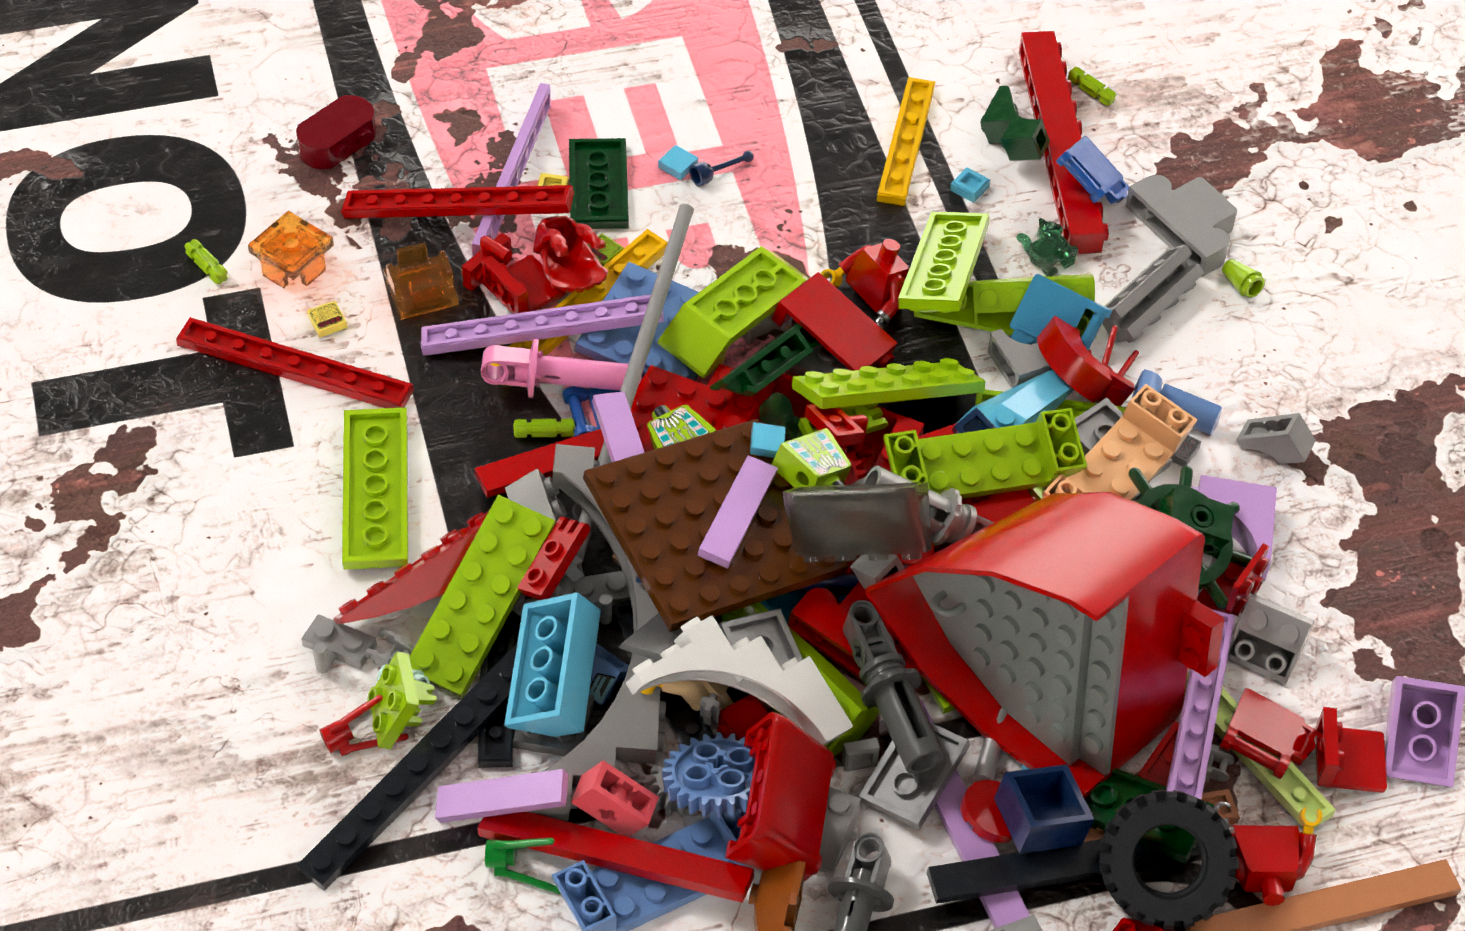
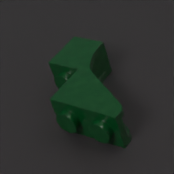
[980,86,1050,161]

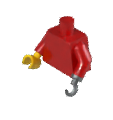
[821,239,909,328]
[1213,801,1322,906]

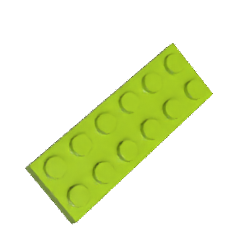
[898,211,989,313]
[792,358,986,409]
[342,407,409,570]
[409,494,556,698]

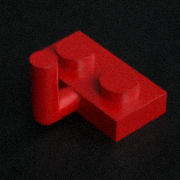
[462,233,512,291]
[804,404,868,452]

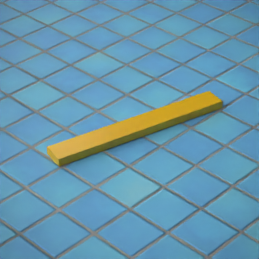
[490,229,668,387]

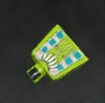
[647,405,716,449]
[771,428,851,503]

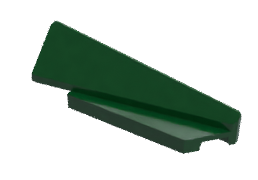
[710,323,821,397]

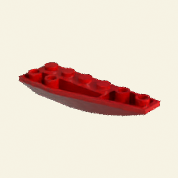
[333,511,489,624]

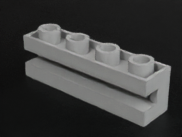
[1102,244,1204,343]
[505,469,584,595]

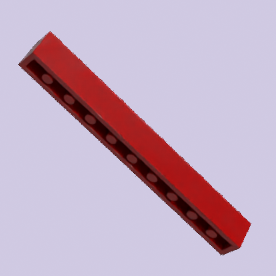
[1018,31,1109,255]

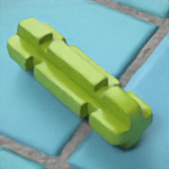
[1068,67,1117,106]
[184,239,229,284]
[513,418,575,438]

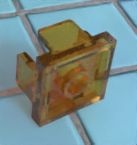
[248,210,334,289]
[383,243,459,319]

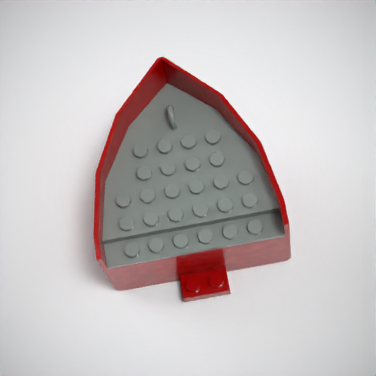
[865,492,1225,798]

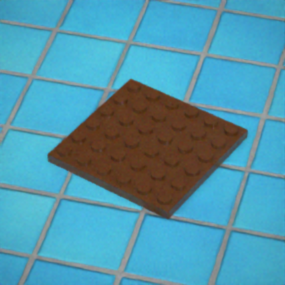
[583,419,848,632]

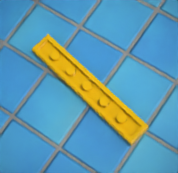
[877,77,936,206]

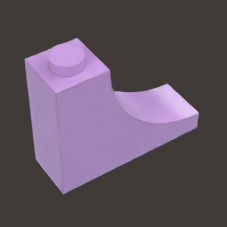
[1192,475,1277,582]

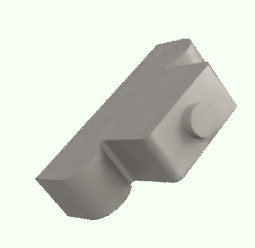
[1125,175,1238,277]

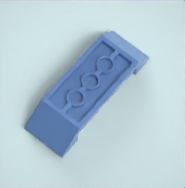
[552,809,752,931]

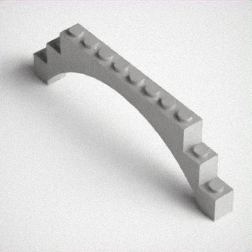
[527,444,666,821]

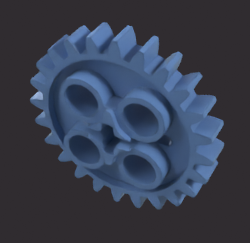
[662,732,755,818]

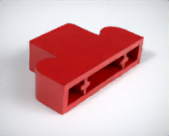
[787,582,916,679]

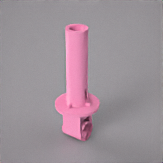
[481,339,641,398]

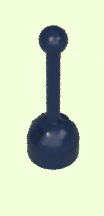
[689,151,754,187]

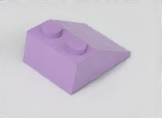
[1385,676,1465,788]

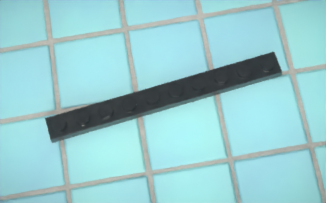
[297,644,517,891]

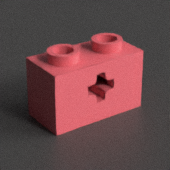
[571,760,659,837]

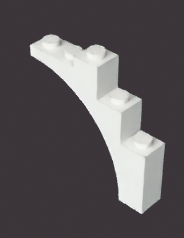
[626,615,853,746]

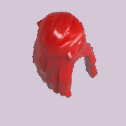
[533,216,608,293]

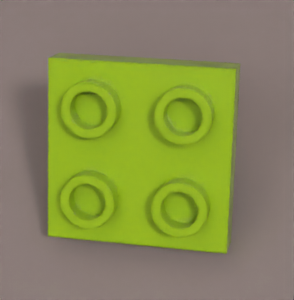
[367,652,437,749]

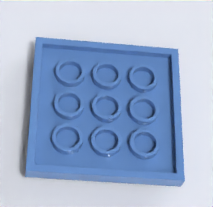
[575,262,699,381]

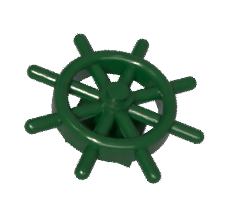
[1128,465,1253,610]

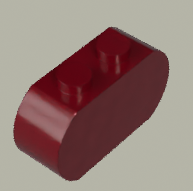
[296,95,376,169]

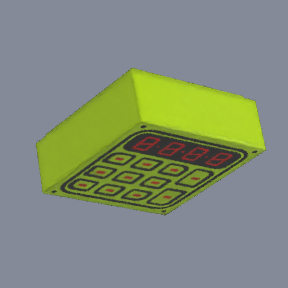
[588,233,624,266]

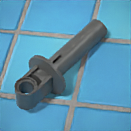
[827,833,894,931]

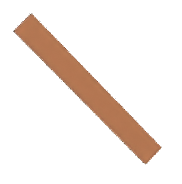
[1185,859,1461,931]

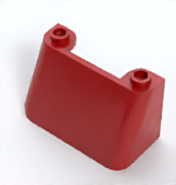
[725,712,836,881]

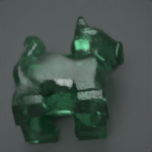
[1016,218,1078,276]

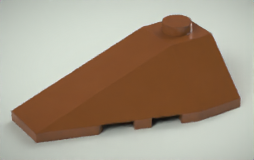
[748,861,806,931]

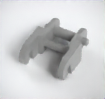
[364,628,414,667]
[1205,744,1234,782]

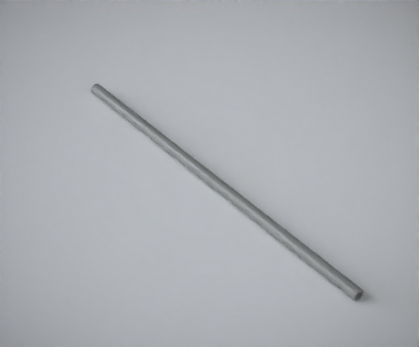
[554,204,694,597]

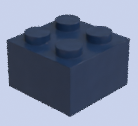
[994,764,1094,854]

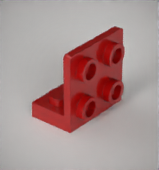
[482,255,566,314]
[1197,543,1270,617]
[1315,707,1387,793]

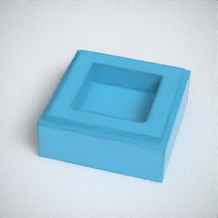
[658,145,698,180]
[950,167,990,203]
[750,422,785,458]

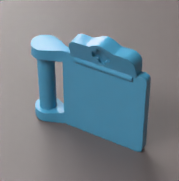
[1010,274,1112,351]

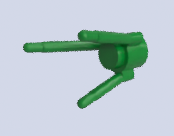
[485,838,561,894]

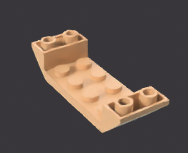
[1042,384,1197,501]

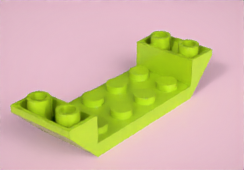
[658,246,809,379]
[883,408,1087,505]

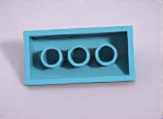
[504,592,601,737]

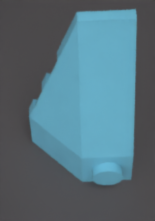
[957,369,1074,428]

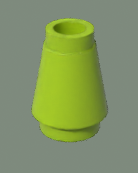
[1222,259,1265,298]

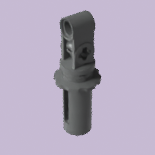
[843,600,945,774]

